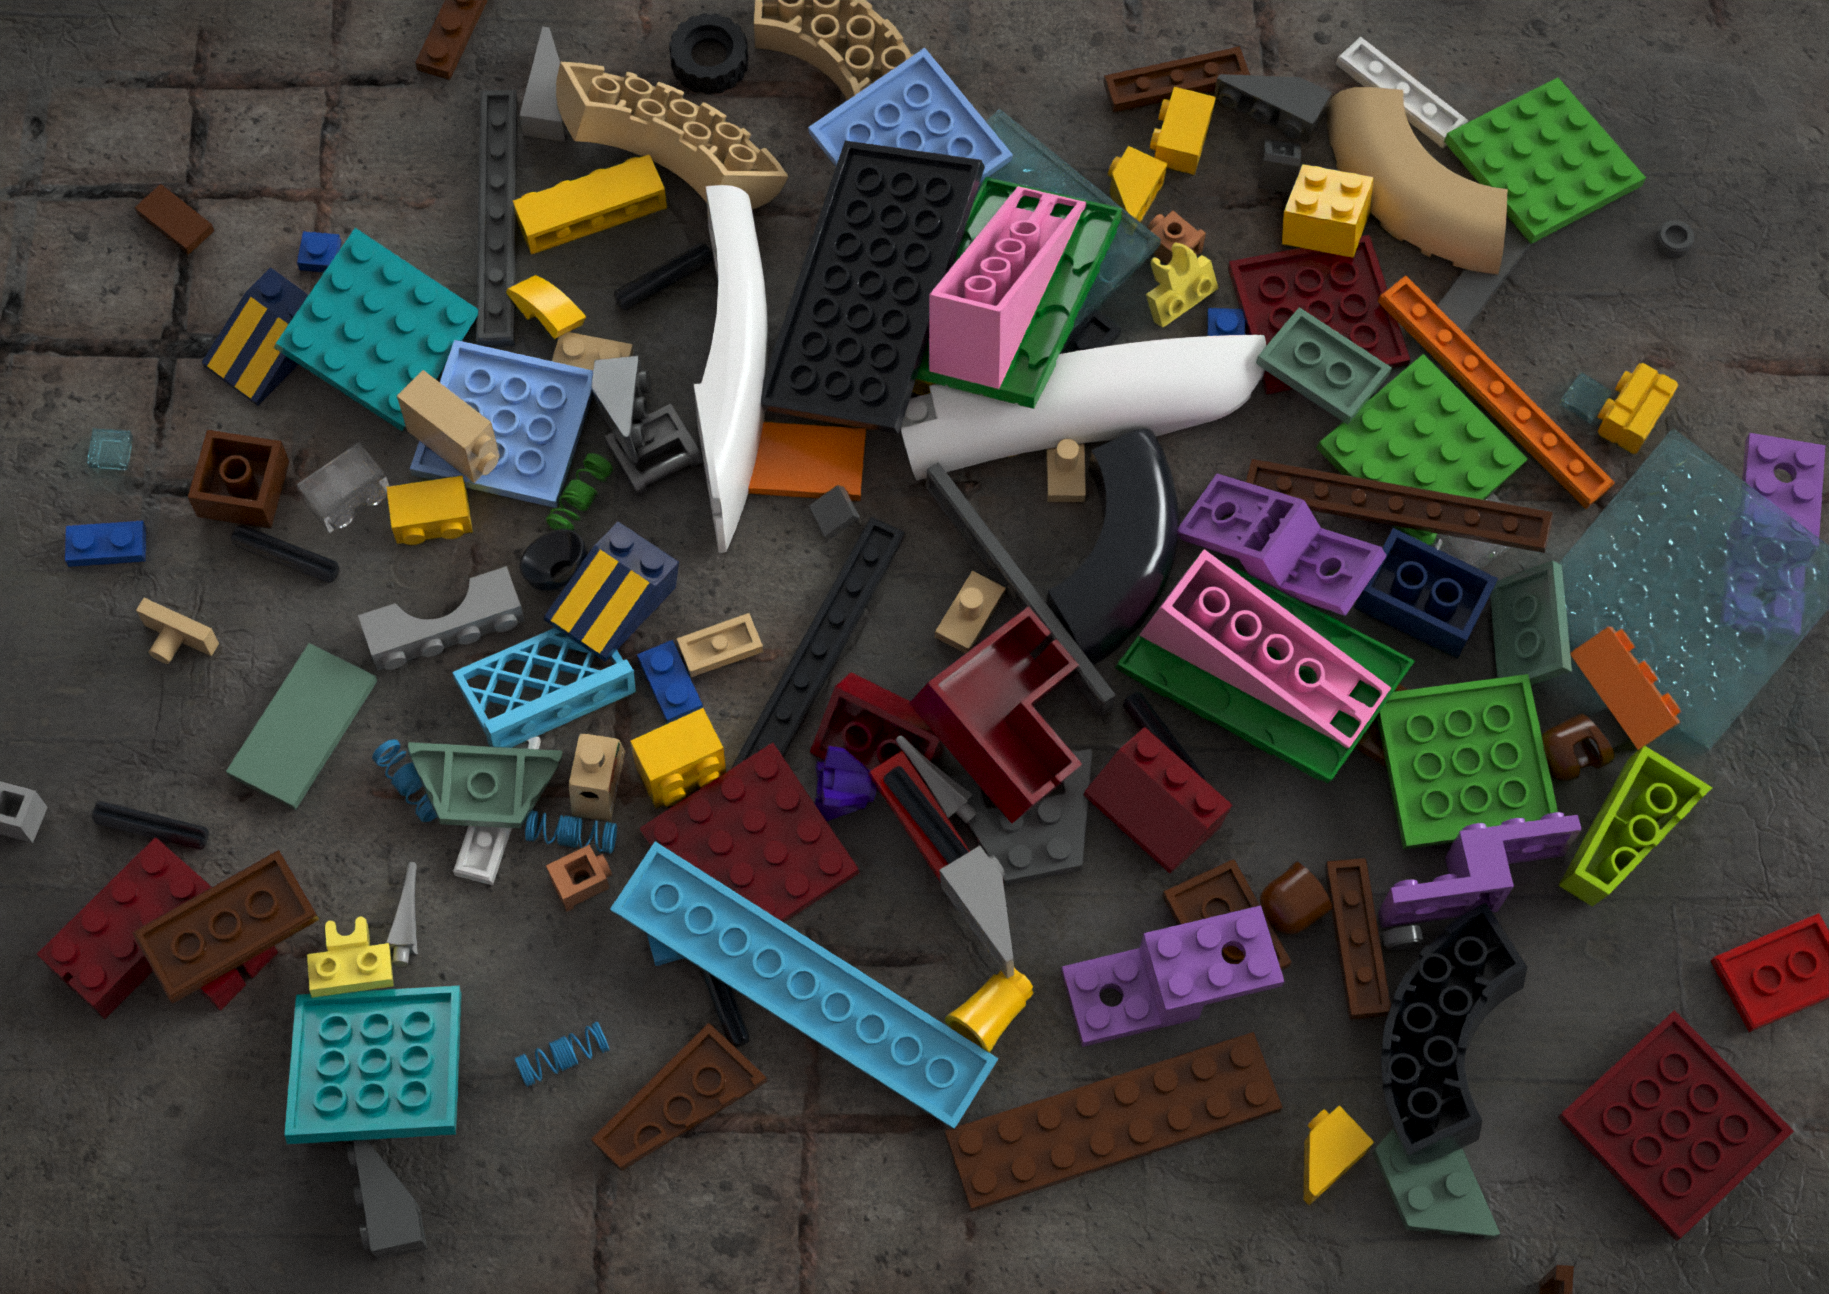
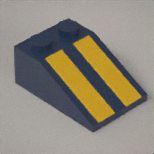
[202,267,308,406]
[544,521,679,662]

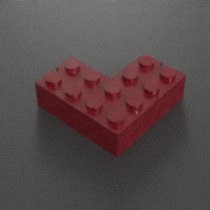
[909,606,1082,824]
[36,837,278,1019]

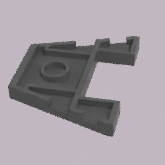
[950,749,1092,886]

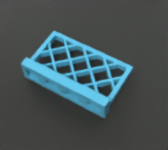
[452,628,636,748]

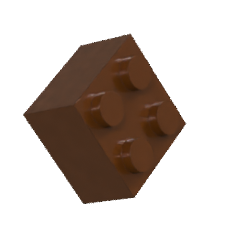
[188,430,290,529]

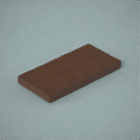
[132,850,319,1004]

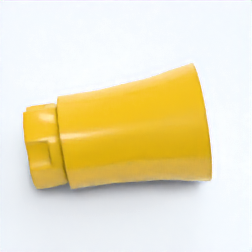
[945,968,1033,1053]

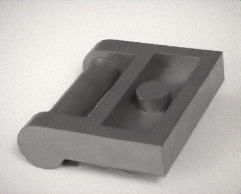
[604,404,703,495]

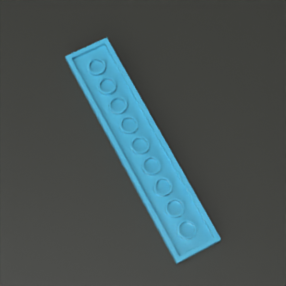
[610,842,998,1129]

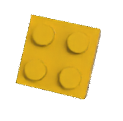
[1282,164,1374,258]
[630,708,726,809]

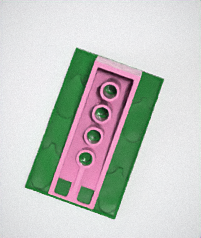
[916,177,1122,409]
[1115,549,1415,784]

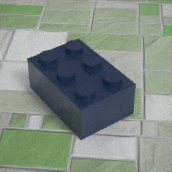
[1354,528,1498,659]

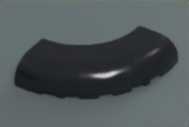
[1046,428,1179,665]
[1381,902,1527,1165]

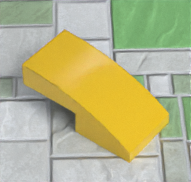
[506,275,586,339]

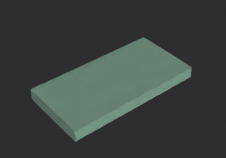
[226,643,377,810]

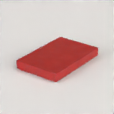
[1711,913,1829,1032]

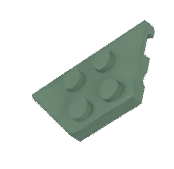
[408,742,562,829]
[1372,1128,1500,1239]

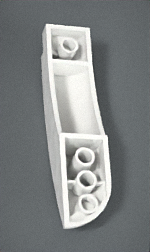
[694,185,769,553]
[901,335,1266,481]

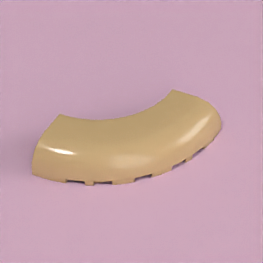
[754,0,914,100]
[556,62,788,209]
[1327,87,1508,275]

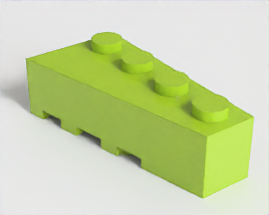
[1558,745,1713,907]

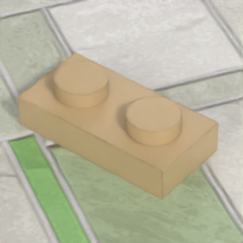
[552,332,634,370]
[677,613,763,678]

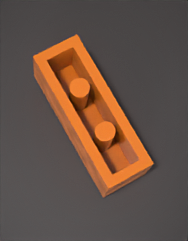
[1570,626,1681,750]

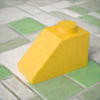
[1108,146,1167,237]
[1303,1105,1374,1205]

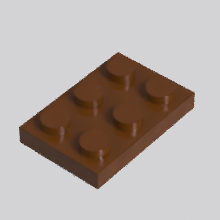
[1162,859,1291,971]

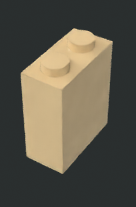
[397,370,500,483]

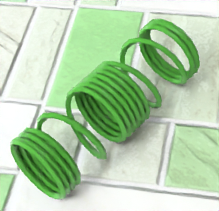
[546,453,613,531]

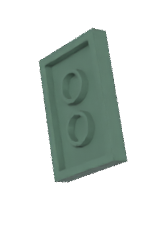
[1256,307,1392,425]
[1490,560,1572,685]

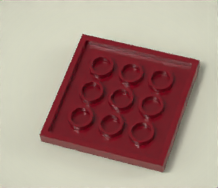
[1228,235,1410,394]
[640,742,860,923]
[1557,1010,1794,1242]

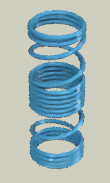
[372,739,437,822]
[525,810,617,854]
[515,1022,610,1087]

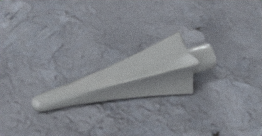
[896,736,977,824]
[386,862,418,967]

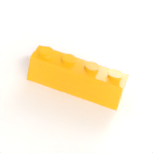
[513,154,667,255]

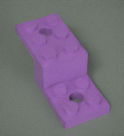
[1720,433,1826,641]
[1177,473,1386,616]
[1378,812,1581,928]
[1061,906,1285,1047]

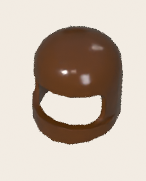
[1542,713,1615,781]
[1260,861,1332,935]

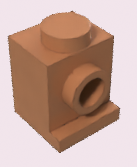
[1146,211,1206,265]
[546,844,612,912]

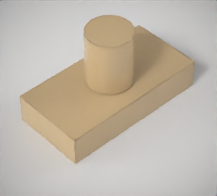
[1046,439,1086,502]
[935,571,1006,653]
[136,598,219,664]

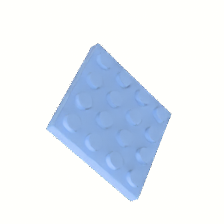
[808,48,1013,182]
[410,340,594,508]

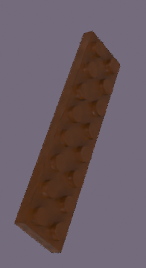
[944,1032,1283,1212]

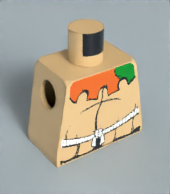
[569,734,625,822]

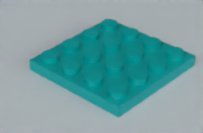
[274,228,479,431]
[284,985,462,1144]

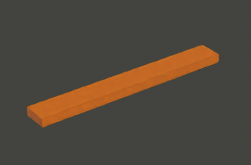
[1377,275,1615,509]

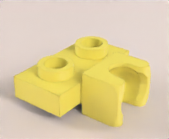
[1146,243,1219,328]
[307,917,394,998]

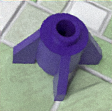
[814,746,877,821]

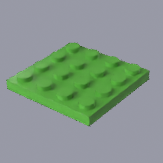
[1444,78,1646,244]
[1316,354,1528,546]
[1377,674,1558,850]

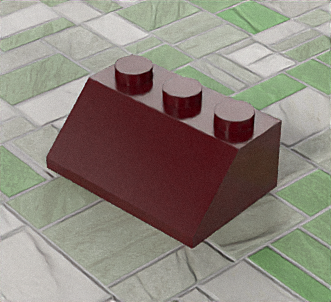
[809,672,945,784]
[1083,727,1232,874]

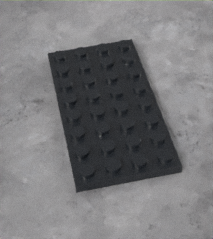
[760,141,985,434]

